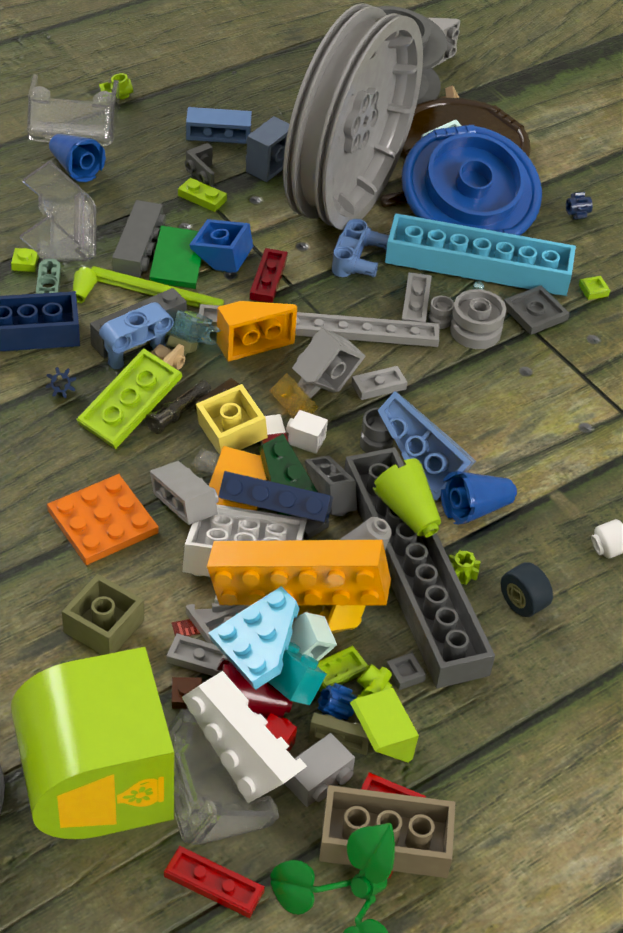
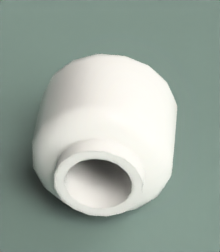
[591,519,623,559]

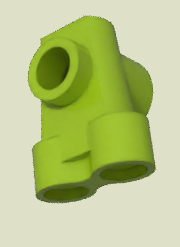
[99,73,134,103]
[357,664,392,698]

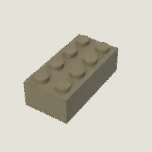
[319,785,456,878]

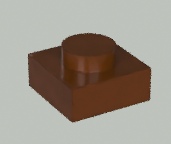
[172,677,202,709]

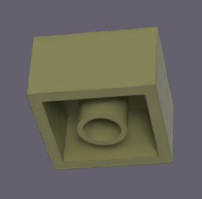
[62,574,144,655]

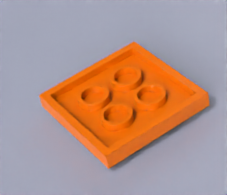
[47,474,158,565]

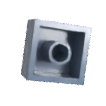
[245,116,289,182]

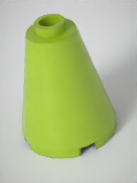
[373,458,441,537]

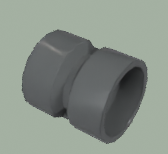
[360,408,394,453]

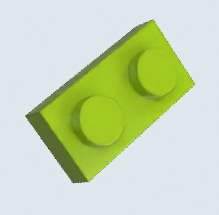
[178,178,227,212]

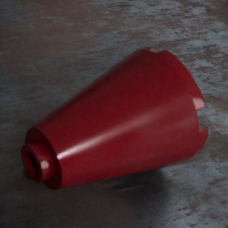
[217,658,293,718]

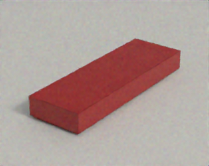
[164,846,265,918]

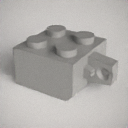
[292,328,365,400]

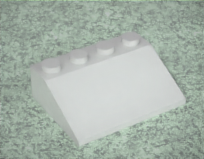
[182,504,307,577]

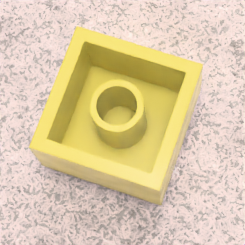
[196,384,268,455]

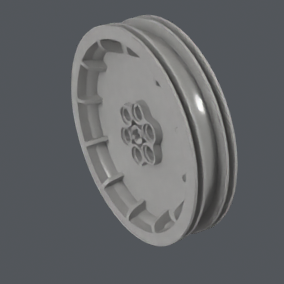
[283,3,423,230]

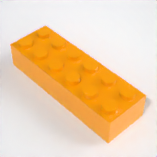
[207,540,391,606]

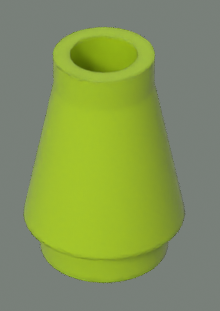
[73,267,97,303]

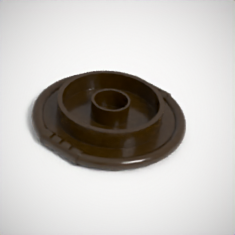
[400,98,531,161]

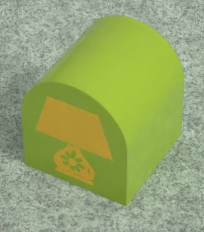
[11,647,174,839]

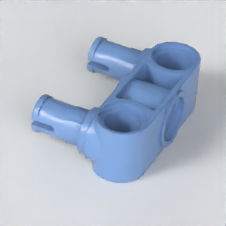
[332,219,389,277]
[99,302,174,369]

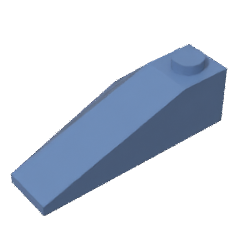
[378,391,476,501]

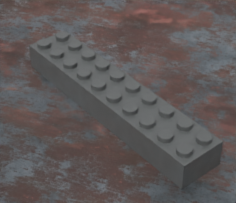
[344,447,495,689]

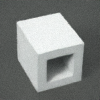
[286,410,328,454]

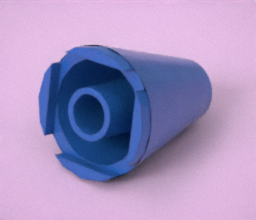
[49,134,106,182]
[441,471,517,525]

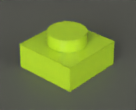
[11,248,39,272]

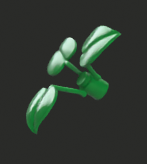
[270,823,395,933]

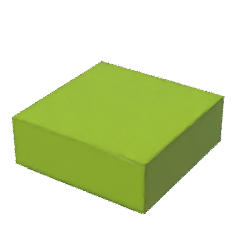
[579,276,611,300]

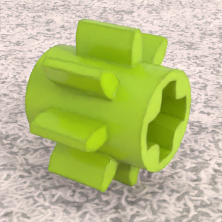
[449,550,481,585]

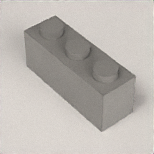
[150,461,219,525]

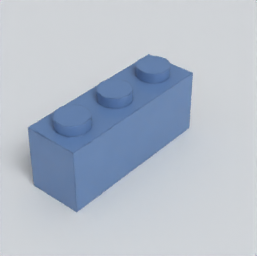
[186,107,252,144]

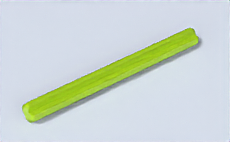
[91,266,224,308]

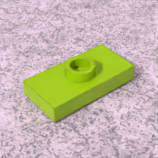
[317,645,368,691]

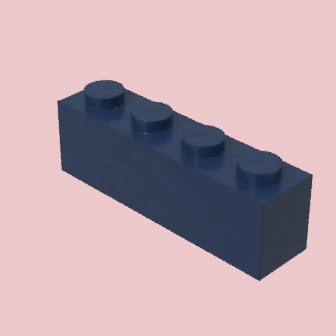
[218,471,334,523]

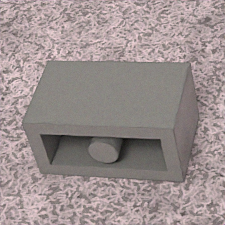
[284,733,355,807]

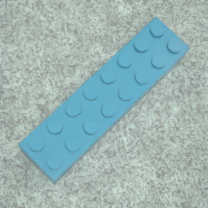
[385,213,576,296]

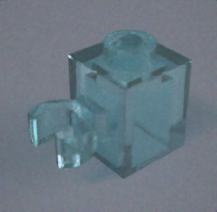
[171,310,220,345]

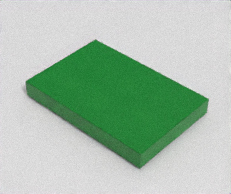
[149,226,202,289]

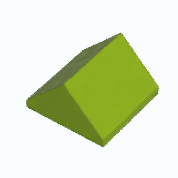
[350,688,419,763]

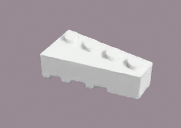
[182,671,307,803]

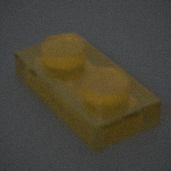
[269,373,319,419]

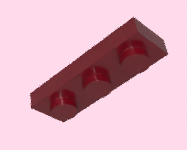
[249,248,288,303]

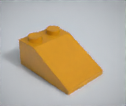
[216,301,297,362]

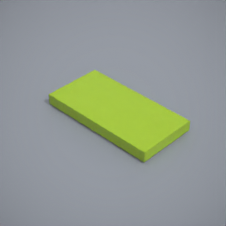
[76,348,183,449]

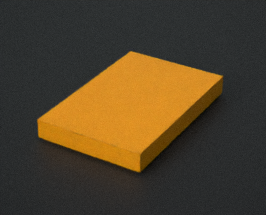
[209,446,268,511]

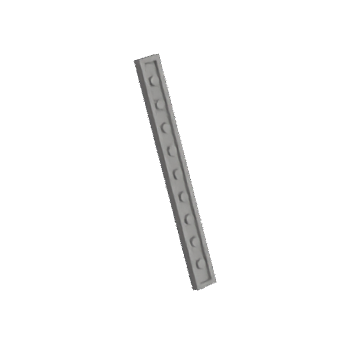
[198,304,439,347]

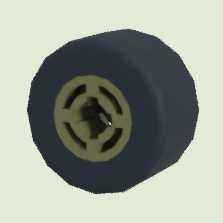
[500,562,553,617]

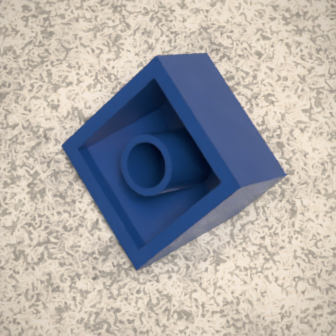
[190,219,254,273]

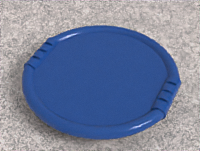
[402,125,542,236]

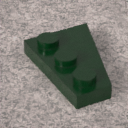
[259,434,318,516]

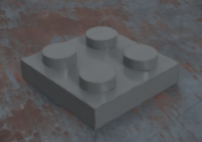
[504,285,570,335]

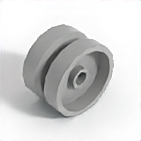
[450,289,507,349]

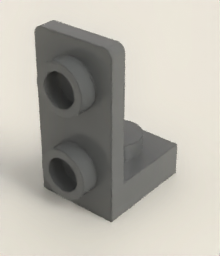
[185,143,214,188]

